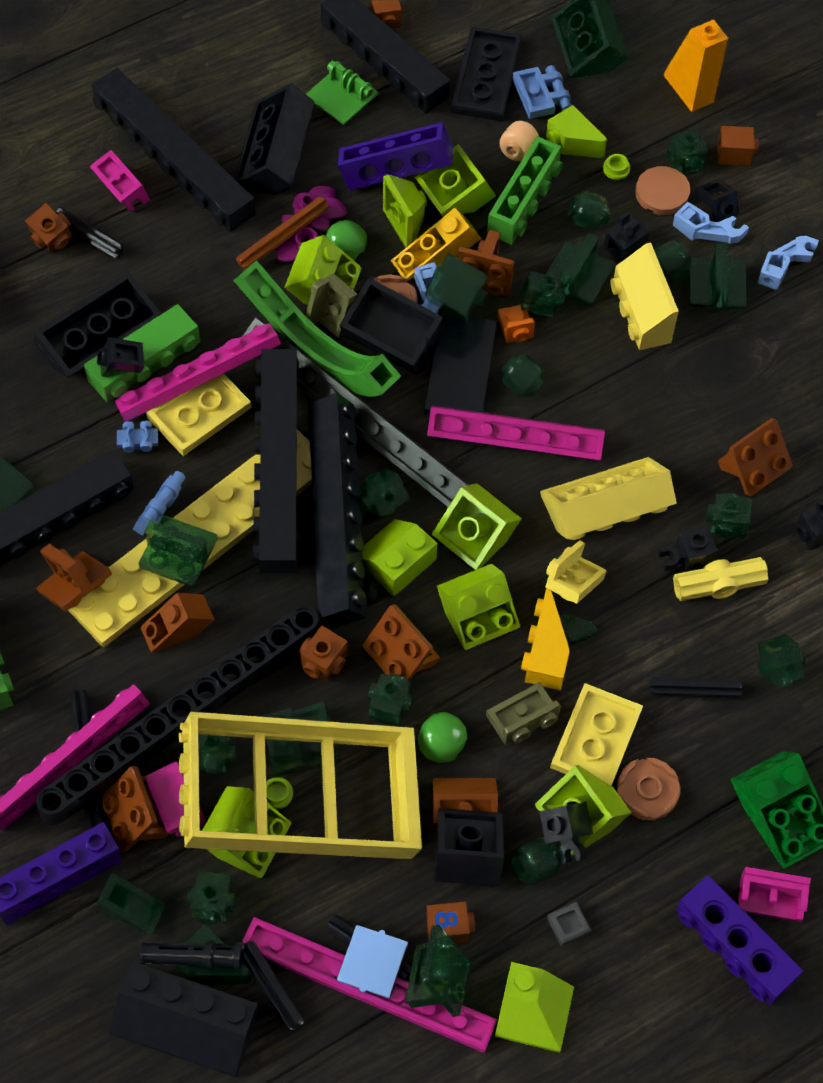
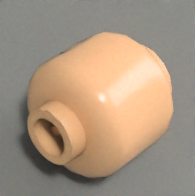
[500,121,539,162]

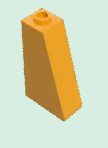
[664,19,728,112]

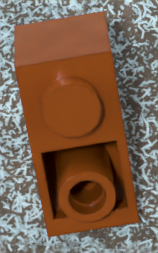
[140,592,215,653]

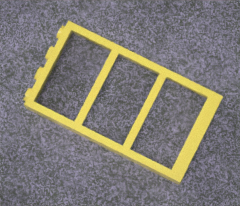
[179,712,422,859]

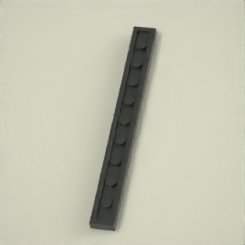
[243,317,470,507]

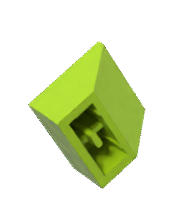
[284,235,362,304]
[437,564,520,650]
[202,786,292,878]

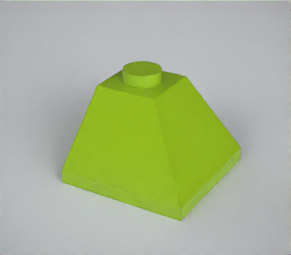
[383,174,427,248]
[534,765,632,856]
[495,962,574,1053]

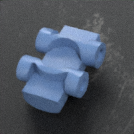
[117,421,158,453]

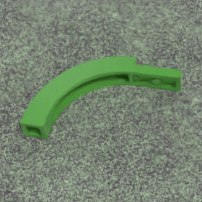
[233,260,401,397]

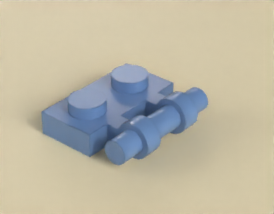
[513,65,572,119]
[133,471,186,536]

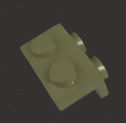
[306,274,357,339]
[486,682,561,745]

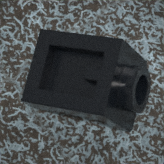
[696,178,739,222]
[97,337,145,377]

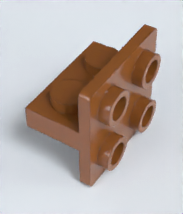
[456,230,514,297]
[718,418,792,497]
[36,544,112,611]
[363,604,440,689]
[101,766,169,852]

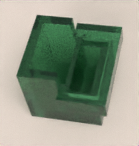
[425,253,489,323]

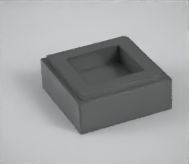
[547,902,591,947]

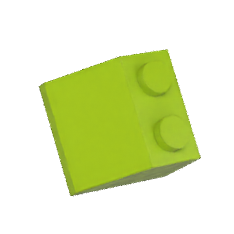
[415,144,496,216]
[432,483,522,570]
[362,519,438,597]

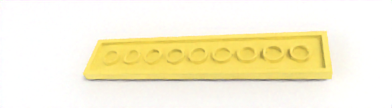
[68,429,312,648]

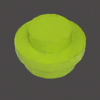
[603,154,630,180]
[266,777,293,809]

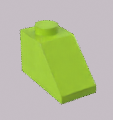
[546,105,607,159]

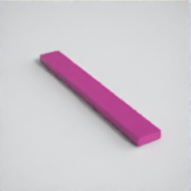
[243,917,497,1053]

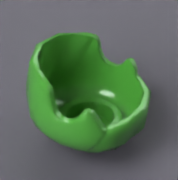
[326,220,367,261]
[418,712,467,763]

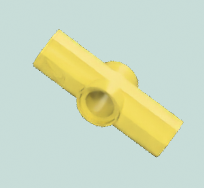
[673,557,769,601]

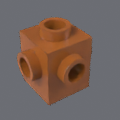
[25,203,72,254]
[299,626,348,682]

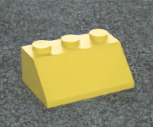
[611,243,679,350]

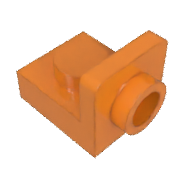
[497,304,535,343]

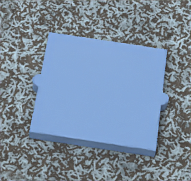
[337,925,408,998]

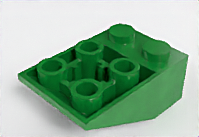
[730,751,823,869]

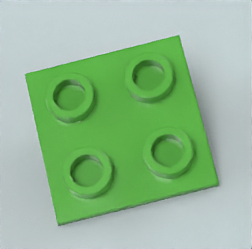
[306,60,379,125]

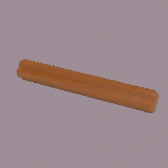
[236,197,329,269]

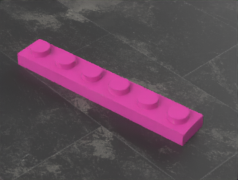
[114,323,281,422]
[427,405,605,460]
[0,684,150,831]

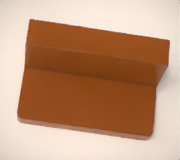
[433,778,498,823]

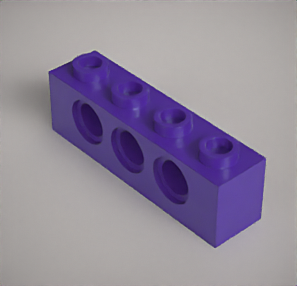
[337,122,453,190]
[0,822,123,925]
[676,875,803,1006]

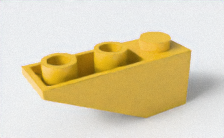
[391,208,481,282]
[521,588,570,690]

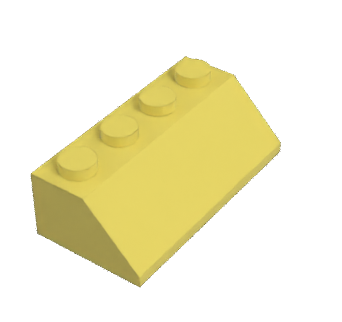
[540,457,677,540]

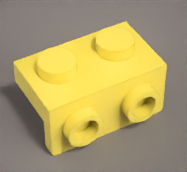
[545,540,607,604]

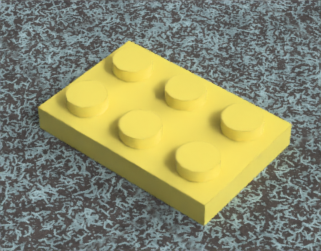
[146,373,252,456]
[550,683,643,786]

